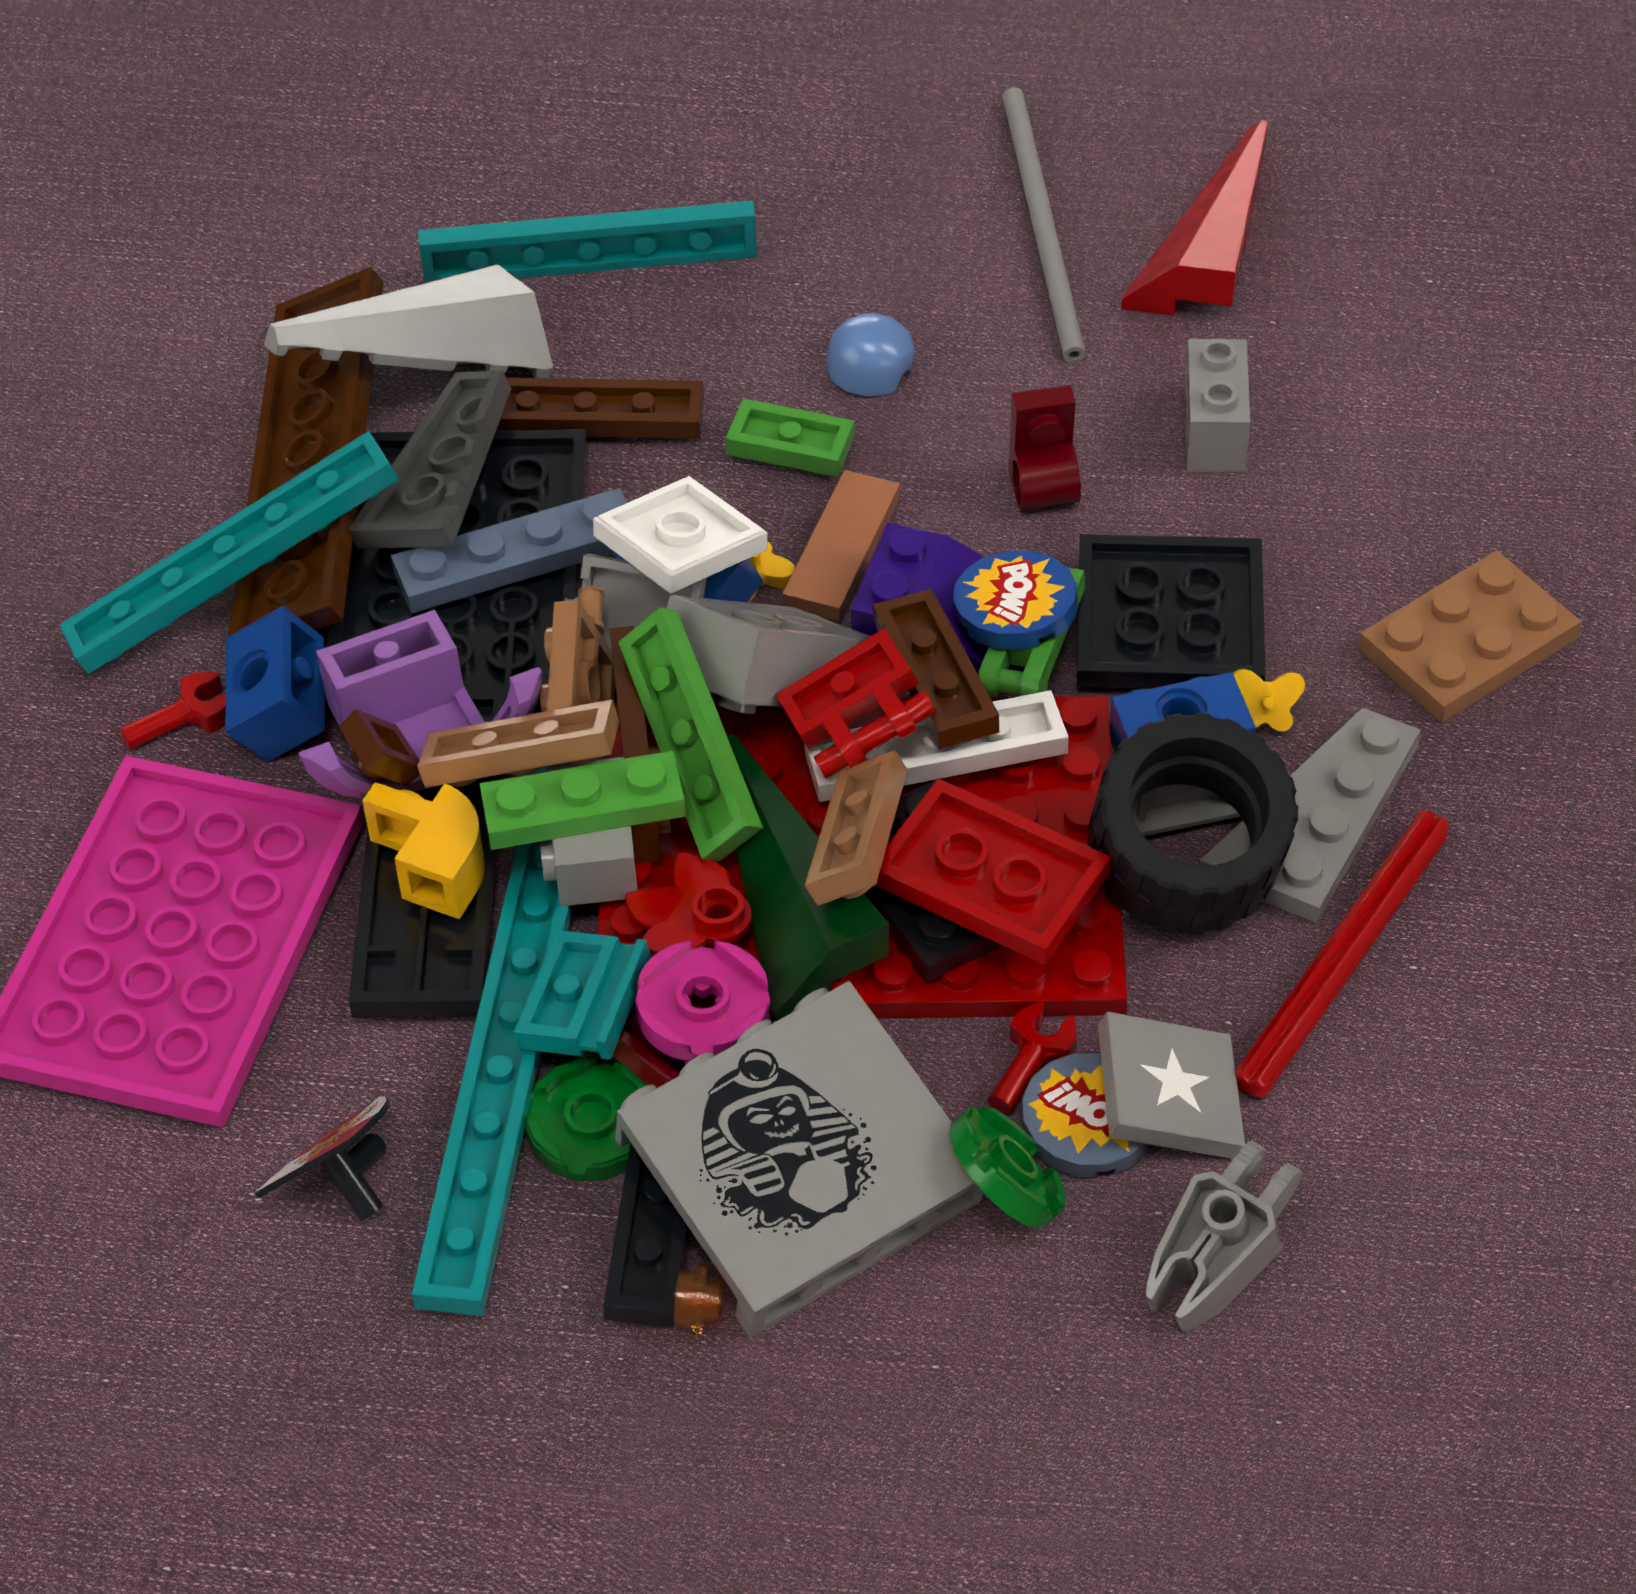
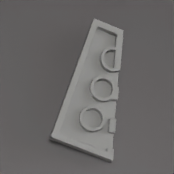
[1199,708,1421,923]

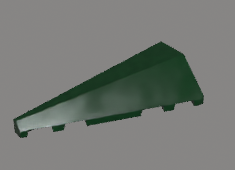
[727,733,889,1023]

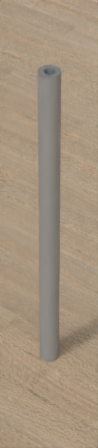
[1002,88,1086,363]

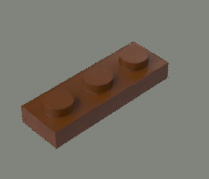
[873,589,999,750]

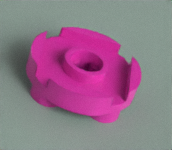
[635,941,770,1064]

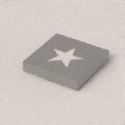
[1098,1012,1245,1159]

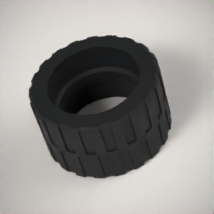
[1087,713,1299,935]

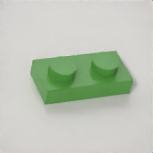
[725,398,855,477]

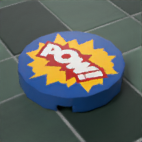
[953,551,1078,650]

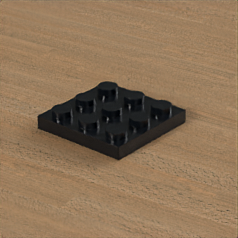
[1077,534,1265,689]

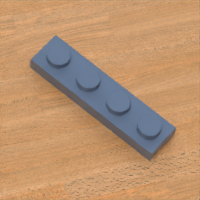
[391,488,627,613]

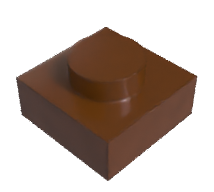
[339,709,420,786]

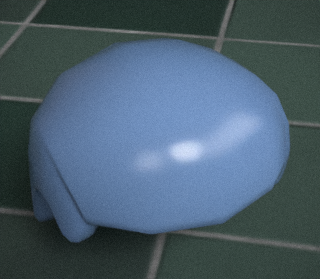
[826,312,916,397]

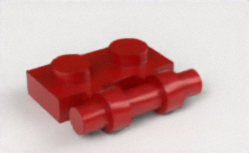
[775,628,937,779]

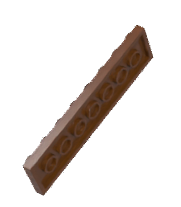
[228,267,384,637]

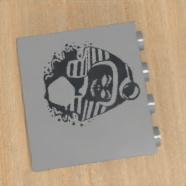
[615,981,983,1338]

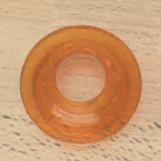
[674,1264,723,1336]

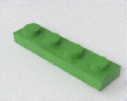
[618,607,763,861]

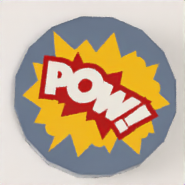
[1022,1053,1151,1178]

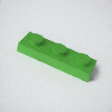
[479,750,686,850]

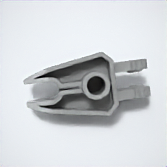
[1146,1140,1303,1332]

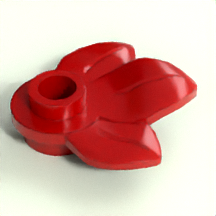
[625,852,752,954]

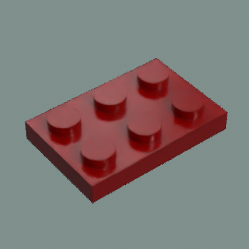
[875,778,1111,965]

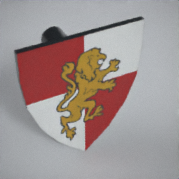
[255,1097,390,1221]

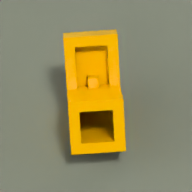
[362,782,485,919]

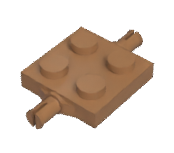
[540,586,615,763]

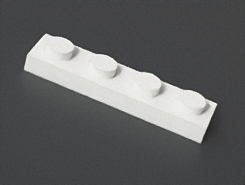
[804,690,1068,802]

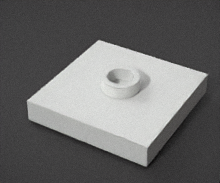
[593,476,768,594]

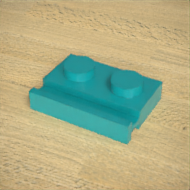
[514,930,652,1060]

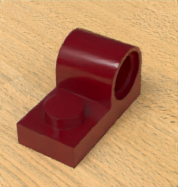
[1008,385,1081,511]

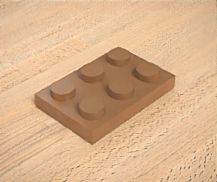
[1358,550,1582,723]

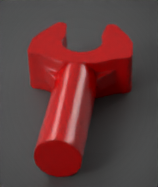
[119,672,226,750]
[988,1001,1077,1115]

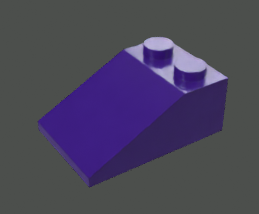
[851,522,1025,675]

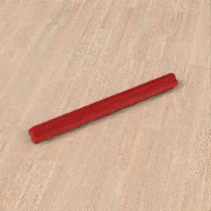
[1235,810,1449,1099]

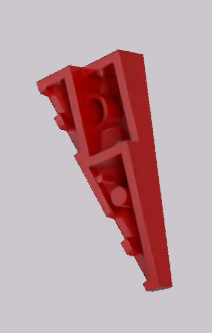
[1121,121,1268,316]

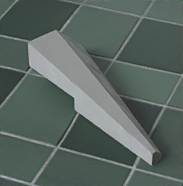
[264,265,553,378]

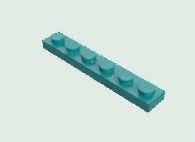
[418,201,757,283]
[59,431,399,674]

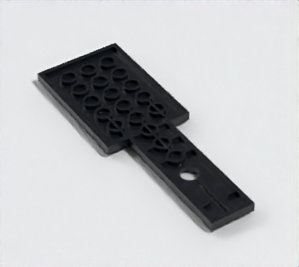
[324,429,588,1017]

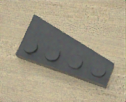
[349,370,512,549]

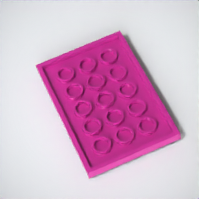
[0,755,365,1128]

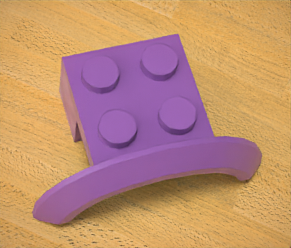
[298,610,542,799]

